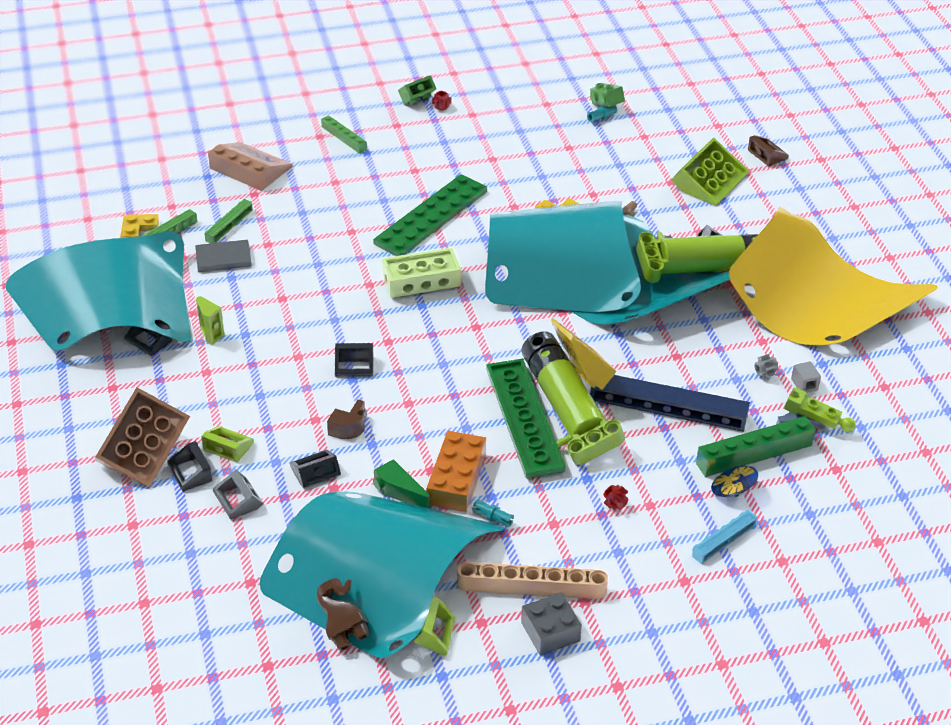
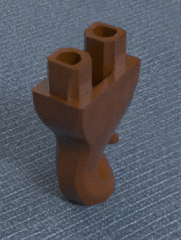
[317,578,370,651]

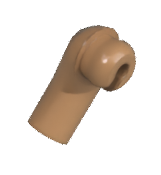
[622,201,637,217]

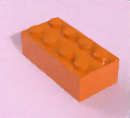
[426,430,487,512]

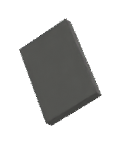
[195,239,252,272]

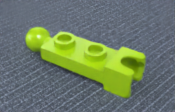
[784,387,856,433]

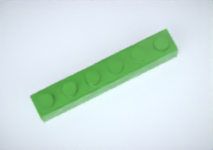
[321,115,367,154]
[204,199,253,243]
[140,209,198,237]

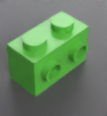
[397,75,437,105]
[589,82,625,107]

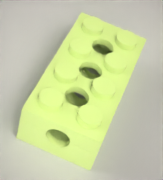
[382,247,461,298]

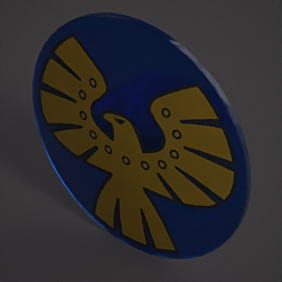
[711,466,759,497]

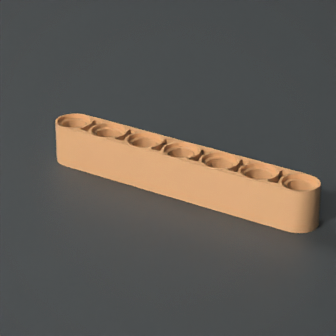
[457,562,609,599]

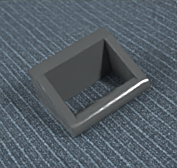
[212,469,264,519]

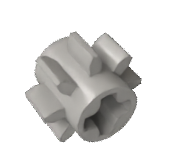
[754,354,778,378]

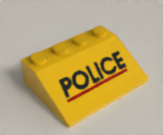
[550,317,617,390]

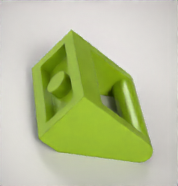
[196,296,225,345]
[201,426,254,463]
[413,596,456,656]

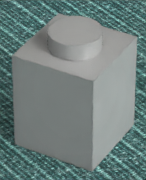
[791,361,821,393]

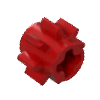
[432,90,452,111]
[603,484,629,510]

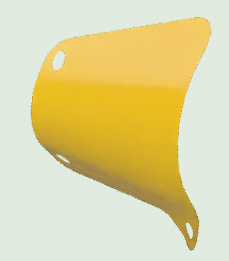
[729,206,938,345]

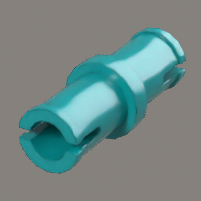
[587,105,618,122]
[472,499,514,527]

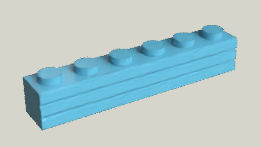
[692,510,758,564]

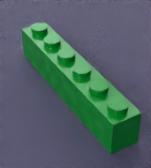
[696,416,816,477]

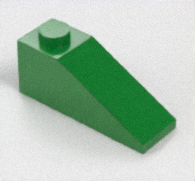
[373,459,430,508]

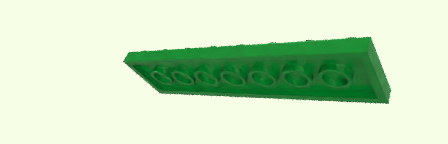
[373,174,487,256]
[486,358,566,479]

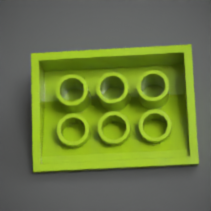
[671,137,749,206]

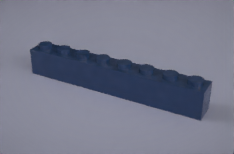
[590,375,750,432]

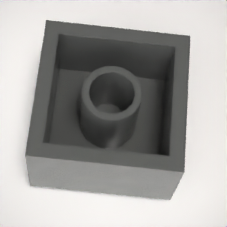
[521,592,582,656]

